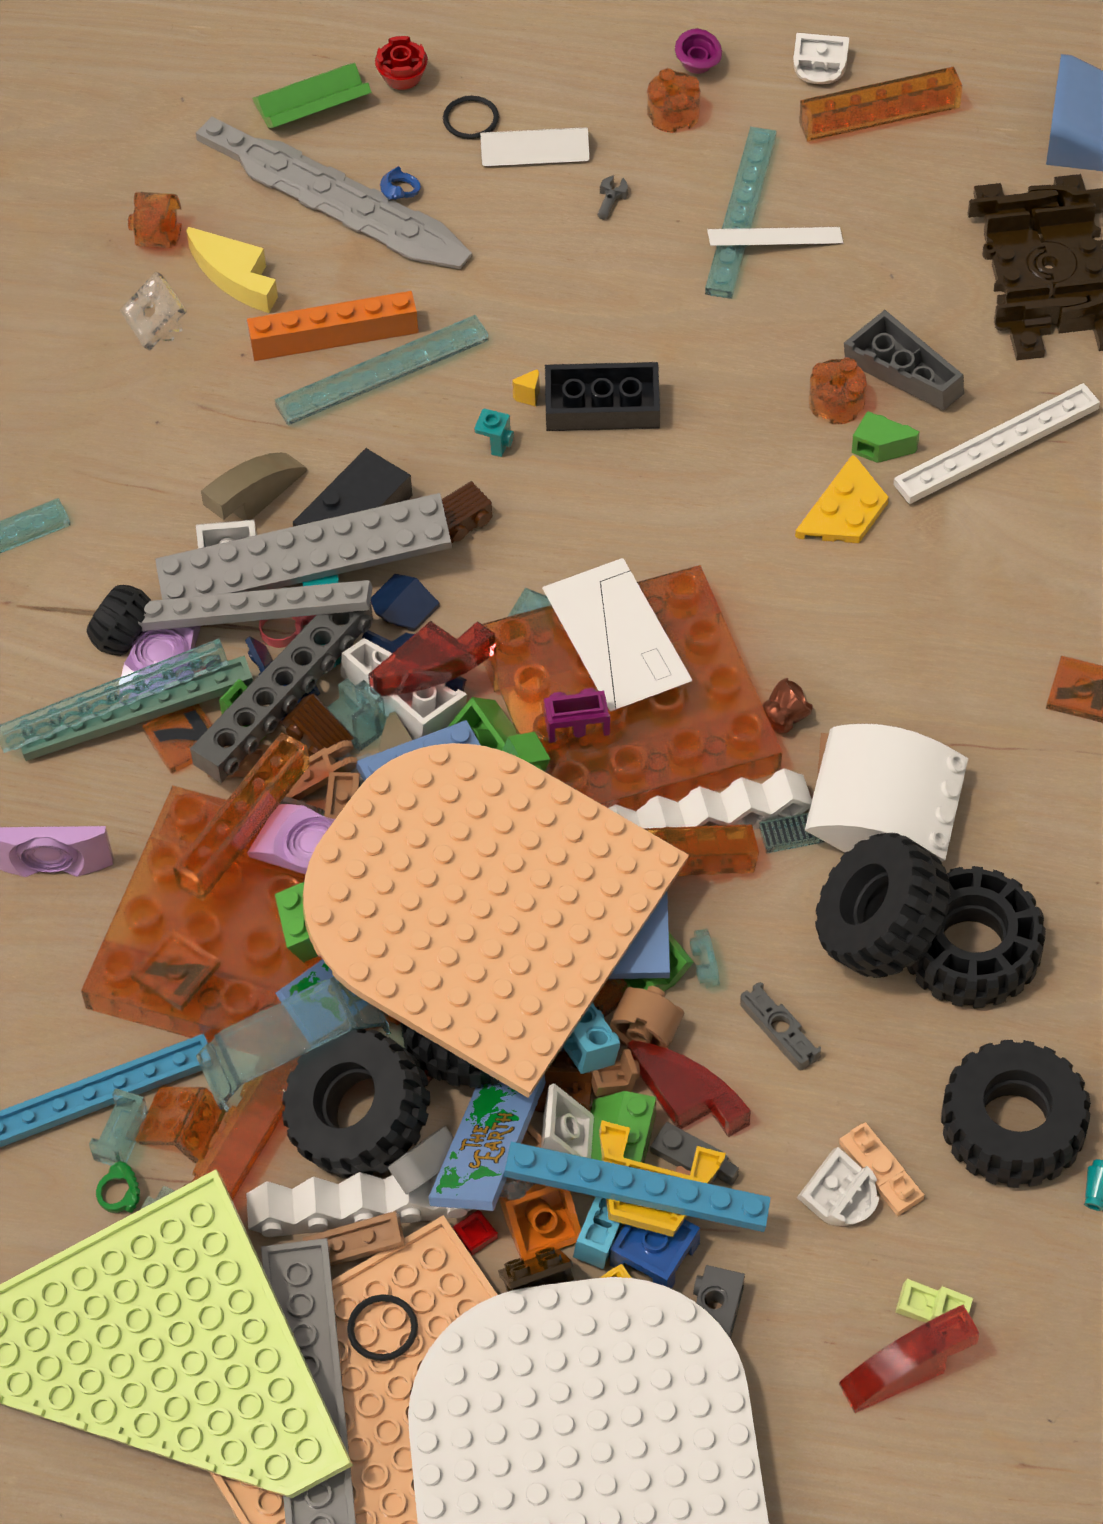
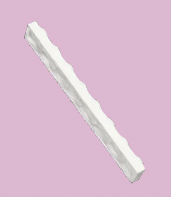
[893,383,1100,505]

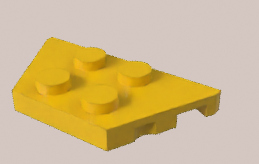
[795,455,889,544]

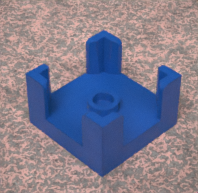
[609,1220,700,1289]

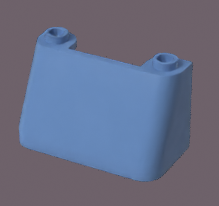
[1046,54,1103,171]

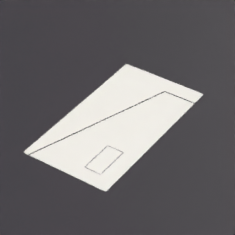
[542,558,692,711]

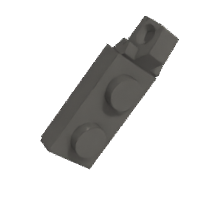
[650,1122,739,1186]

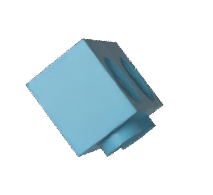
[563,1002,620,1074]
[573,1196,623,1269]

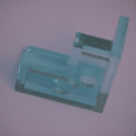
[327,678,386,752]

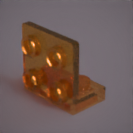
[135,1087,228,1163]

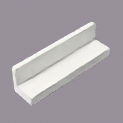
[480,127,589,166]

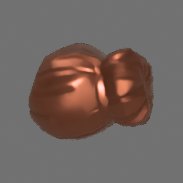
[761,678,813,733]

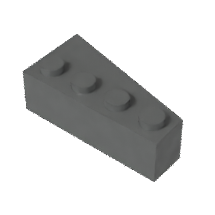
[844,310,964,411]

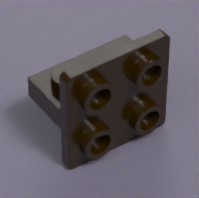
[498,1247,574,1292]

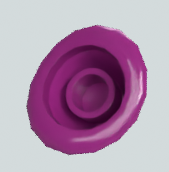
[675,28,723,74]

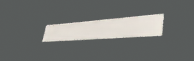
[707,227,843,246]

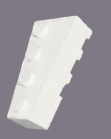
[341,638,467,740]

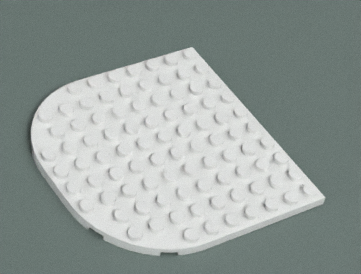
[408,1277,769,1524]

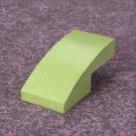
[895,1279,973,1330]

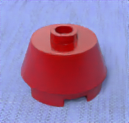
[375,36,428,90]

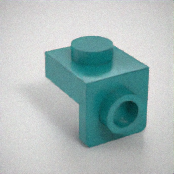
[474,408,514,457]

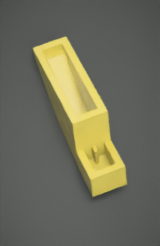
[186,227,278,313]

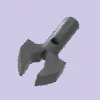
[597,175,628,220]

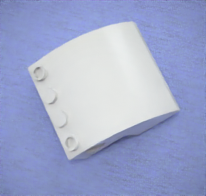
[805,724,968,862]

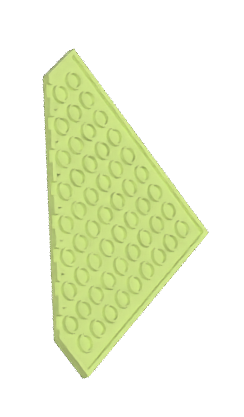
[0,1169,353,1498]

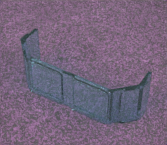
[196,977,391,1114]

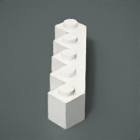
[608,768,812,847]
[246,1172,472,1237]

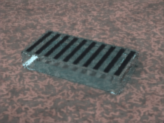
[759,813,825,853]

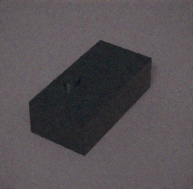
[545,362,660,431]
[293,448,413,527]

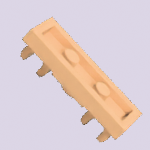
[839,1122,924,1217]

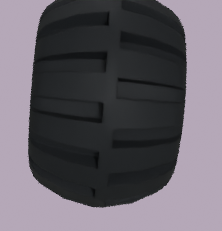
[87,585,151,656]

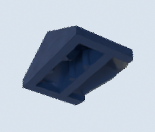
[370,573,440,632]

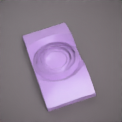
[117,626,201,698]
[247,804,335,874]
[0,826,114,877]

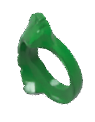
[96,1161,140,1213]

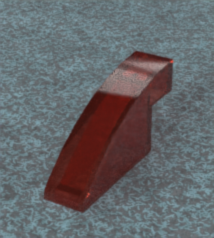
[368,621,496,696]
[627,1040,751,1137]
[839,1304,979,1413]

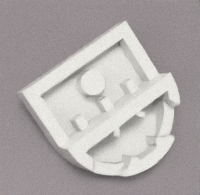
[793,33,849,84]
[797,1147,879,1226]

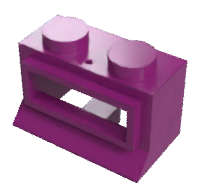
[544,688,610,743]

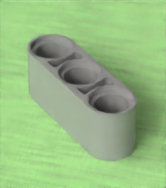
[388,1126,454,1195]

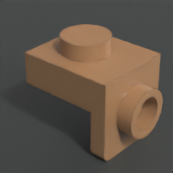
[591,1049,640,1096]

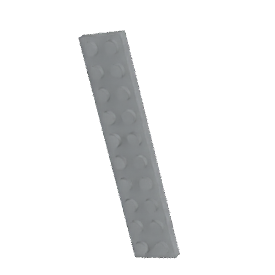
[155,493,452,600]
[261,1238,356,1524]

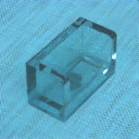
[89,1088,149,1166]

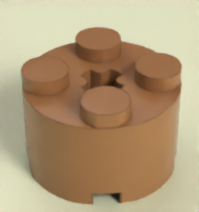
[610,986,685,1056]

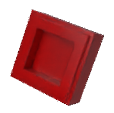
[452,1210,498,1256]

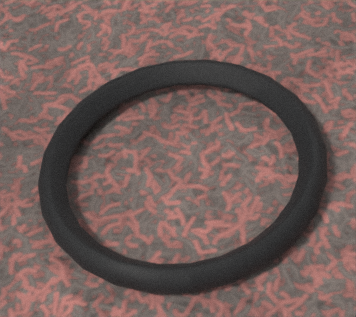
[443,95,499,139]
[347,1294,418,1361]

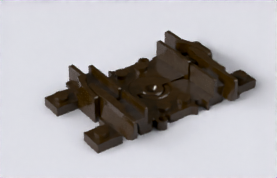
[967,174,1103,361]

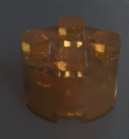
[647,68,701,133]
[128,192,182,248]
[809,357,867,424]

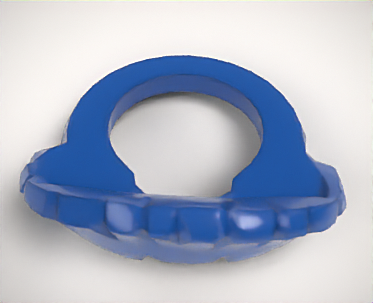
[380,166,421,200]

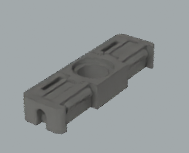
[740,982,821,1071]

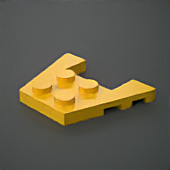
[599,1120,726,1237]

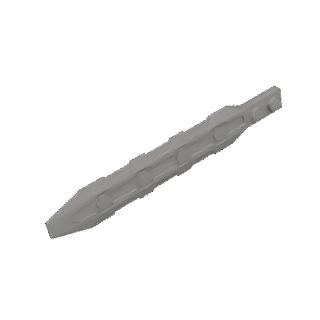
[196,117,472,269]

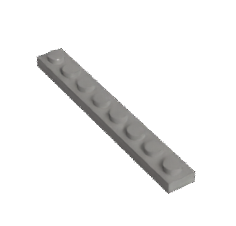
[138,580,373,631]

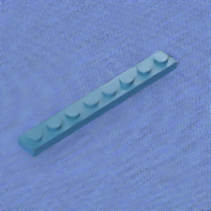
[0,1033,216,1148]
[503,1142,771,1232]

